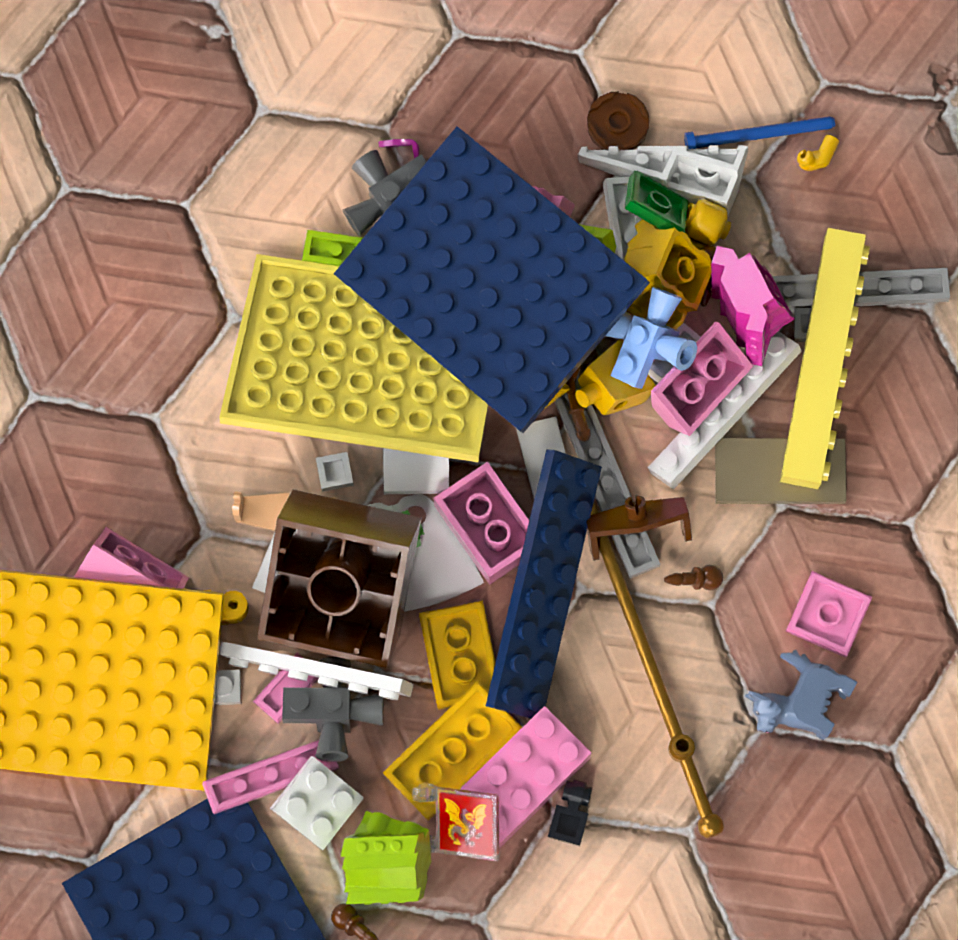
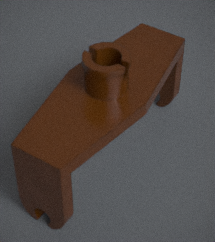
[586,495,692,561]

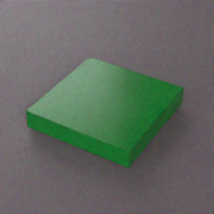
[625,170,688,233]

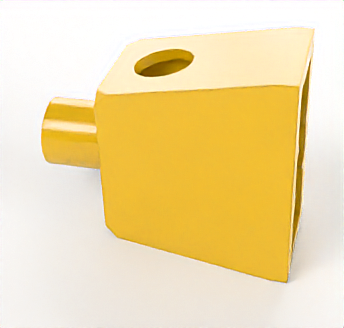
[575,339,656,415]

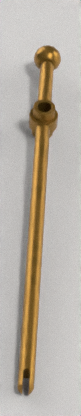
[591,501,724,838]

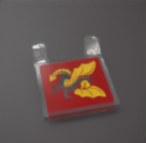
[412,783,500,861]

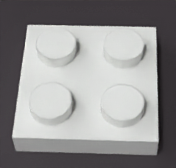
[270,756,364,850]

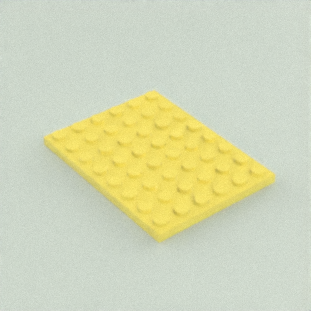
[219,254,488,462]

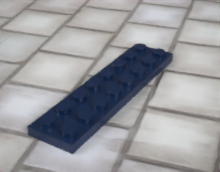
[485,449,602,719]

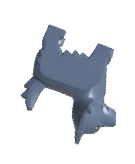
[745,650,857,740]

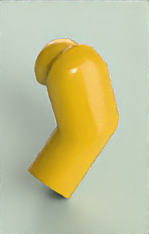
[797,135,839,171]

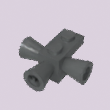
[343,150,427,236]
[282,657,384,762]

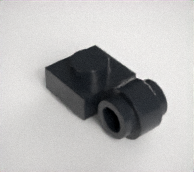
[548,779,593,847]

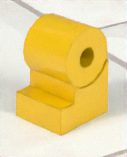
[203,589,249,626]

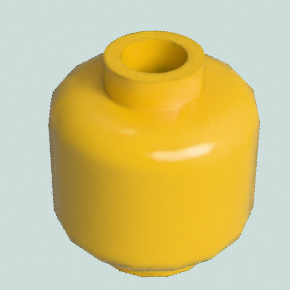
[685,199,731,246]

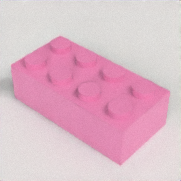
[456,706,592,851]

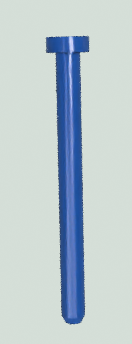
[684,116,836,149]

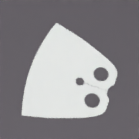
[367,494,484,612]

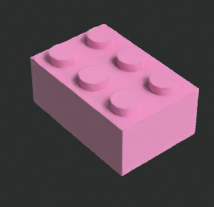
[434,462,529,585]

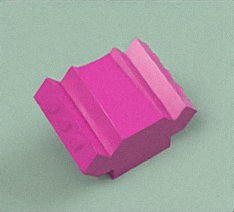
[711,246,795,366]

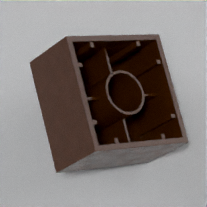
[257,490,422,668]

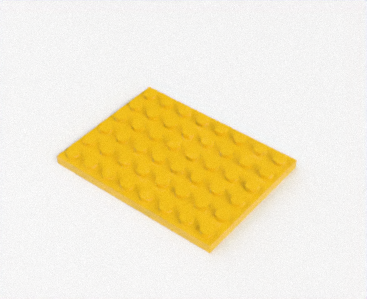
[0,570,224,791]

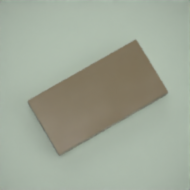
[715,438,846,504]

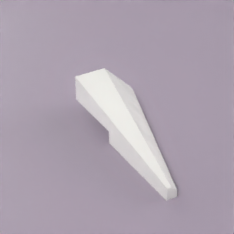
[578,145,748,215]

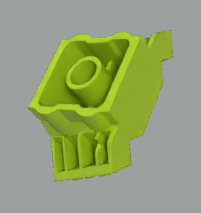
[340,811,432,905]

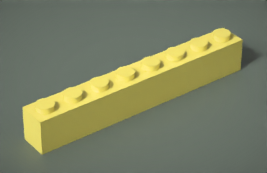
[780,228,870,489]

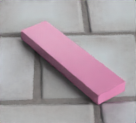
[202,740,339,814]

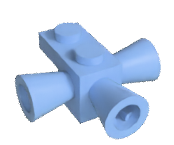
[606,287,697,389]

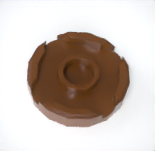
[587,91,649,150]

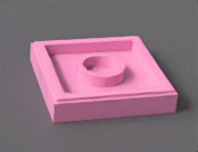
[786,571,872,658]

